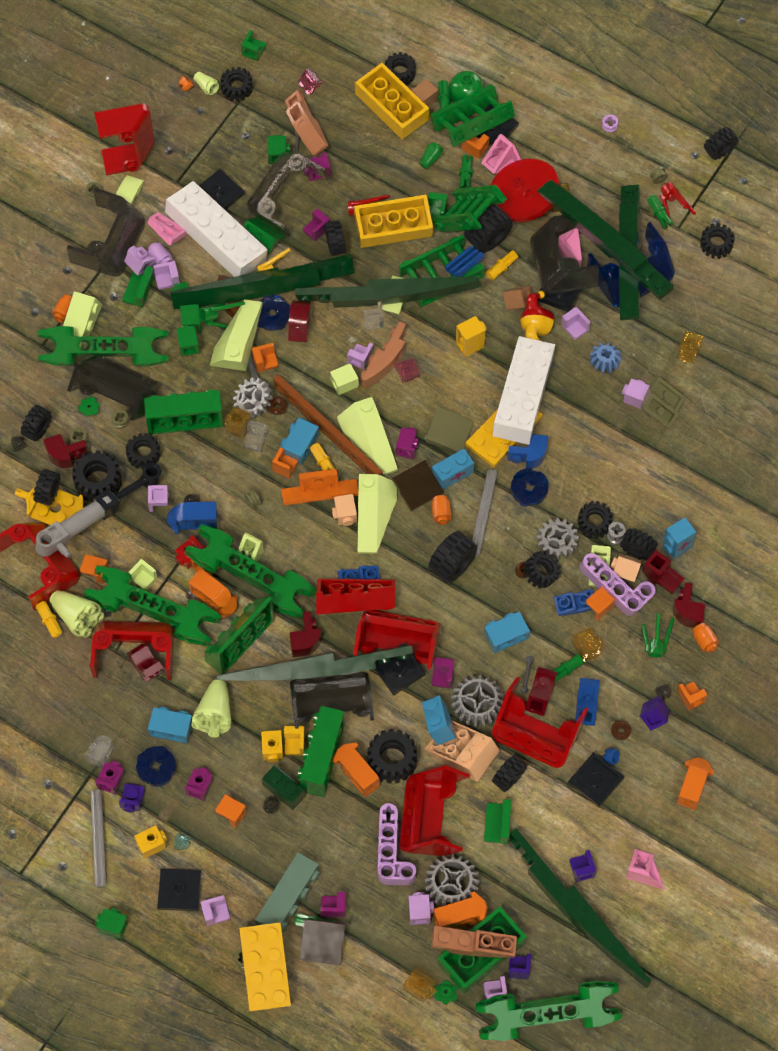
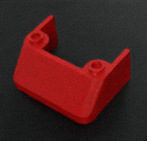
[94,104,155,176]
[0,523,79,611]
[353,610,440,669]
[90,621,175,681]
[492,677,589,768]
[399,765,470,856]

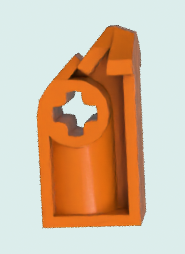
[188,569,238,619]
[332,742,380,798]
[676,757,714,810]
[433,892,488,930]

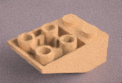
[425,720,500,782]

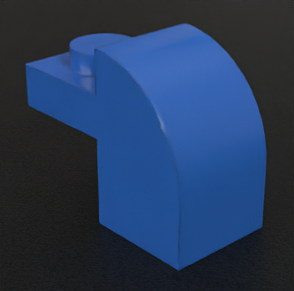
[507,434,548,469]
[575,678,600,726]

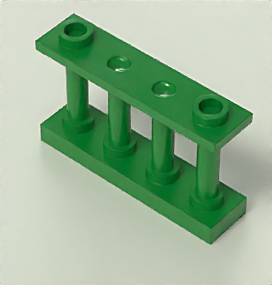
[430,84,515,147]
[431,185,507,232]
[399,235,485,308]

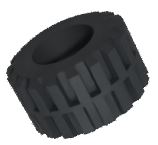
[464,204,513,253]
[72,450,122,503]
[428,531,478,583]
[367,729,417,784]

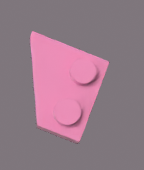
[148,212,187,246]

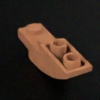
[285,90,328,157]
[360,321,406,389]
[431,926,517,958]

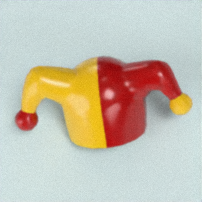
[520,291,554,342]

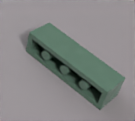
[255,852,320,934]

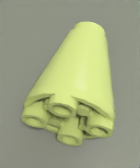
[50,590,104,638]
[191,680,231,738]

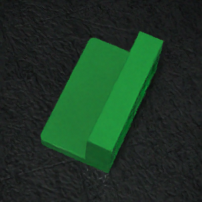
[244,217,285,254]
[122,266,155,308]
[484,799,511,844]

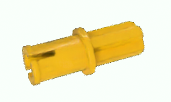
[485,250,518,281]
[310,443,338,473]
[36,601,62,638]

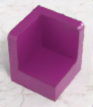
[303,208,330,241]
[432,657,454,689]
[320,892,346,917]

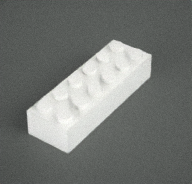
[165,181,268,277]
[492,336,555,445]

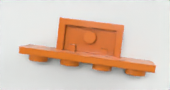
[281,469,359,505]

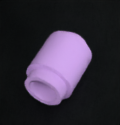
[148,242,174,265]

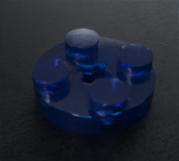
[257,295,290,331]
[510,468,549,507]
[136,746,176,787]

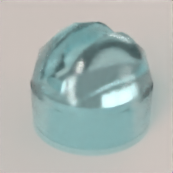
[174,833,191,850]

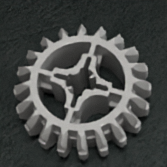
[451,674,504,727]
[425,854,480,906]

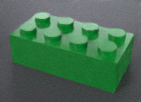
[144,389,224,435]
[298,706,345,798]
[437,906,527,995]

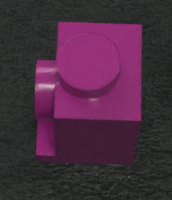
[302,152,331,182]
[396,427,419,460]
[95,761,125,795]
[185,767,213,801]

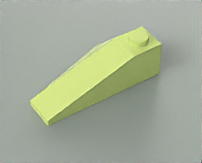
[337,397,398,476]

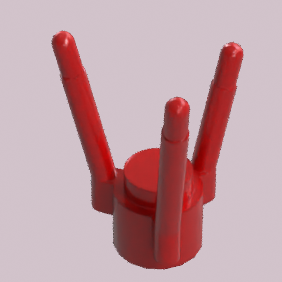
[660,182,696,218]
[348,195,390,219]

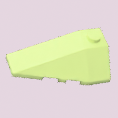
[210,300,263,371]
[358,474,397,554]

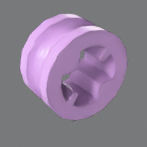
[602,115,618,132]

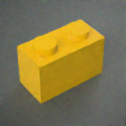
[456,316,486,357]

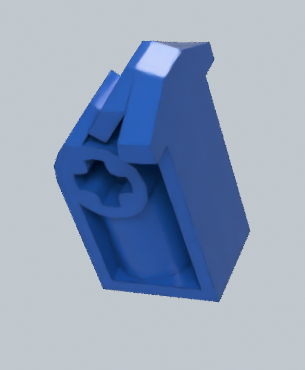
[167,502,217,534]

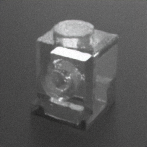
[84,735,114,768]

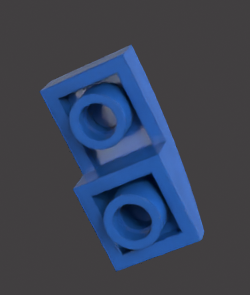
[337,566,380,579]
[554,589,594,616]

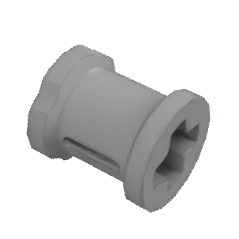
[607,522,626,545]

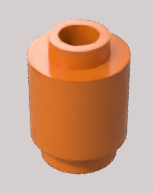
[52,294,72,323]
[431,495,452,525]
[692,623,719,653]

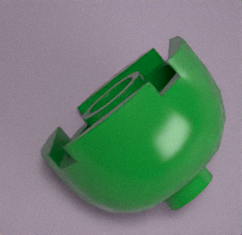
[449,71,484,102]

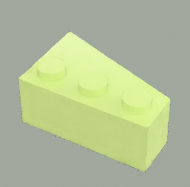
[63,291,103,350]

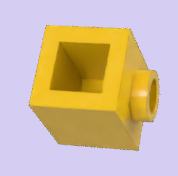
[261,730,283,763]
[134,825,167,859]

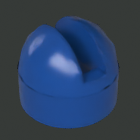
[603,748,620,765]

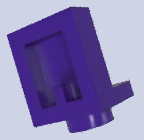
[119,783,145,813]

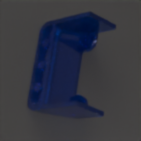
[586,222,675,308]

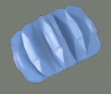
[590,341,621,374]

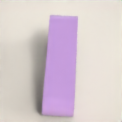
[580,553,655,616]
[378,803,416,885]

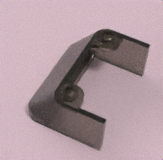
[247,152,329,237]
[67,188,146,277]
[530,215,599,294]
[67,356,161,421]
[290,672,374,729]

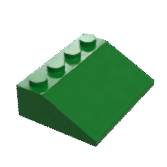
[204,596,275,674]

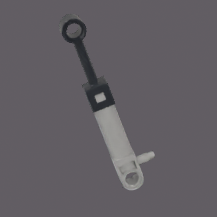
[35,463,162,558]

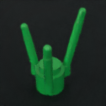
[198,301,245,328]
[641,613,675,658]

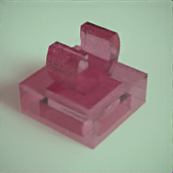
[298,69,323,94]
[395,358,420,383]

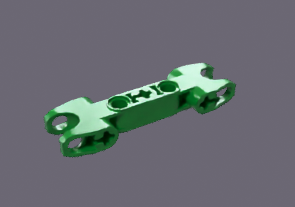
[38,326,169,367]
[184,524,317,619]
[84,565,221,647]
[475,981,622,1041]

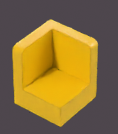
[284,726,305,755]

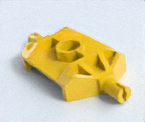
[15,486,84,525]

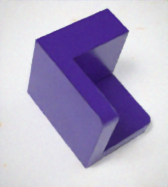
[640,696,670,731]
[569,850,597,883]
[508,953,531,980]

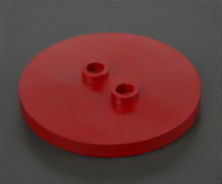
[491,159,560,222]

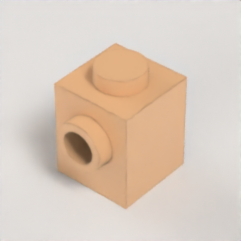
[332,494,357,526]
[610,553,641,582]

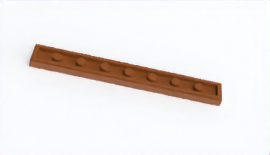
[273,374,383,476]

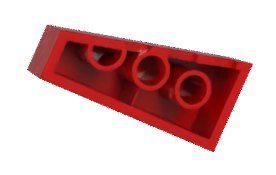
[316,578,395,615]

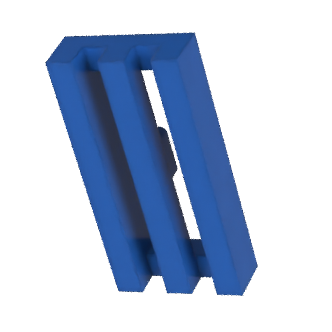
[445,246,484,277]

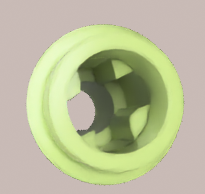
[194,72,219,95]

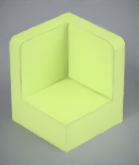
[330,364,359,395]
[129,559,157,591]

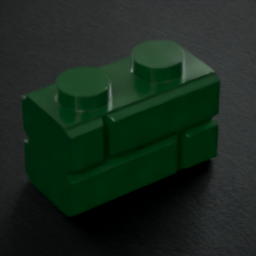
[262,765,306,810]

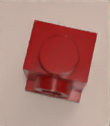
[175,535,204,569]

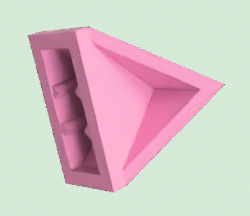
[481,134,521,174]
[557,228,582,269]
[626,849,665,890]

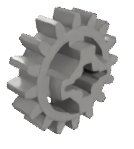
[233,377,273,419]
[537,518,579,560]

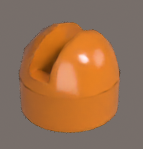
[178,75,194,91]

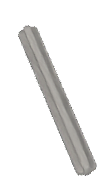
[472,469,497,557]
[91,790,106,887]

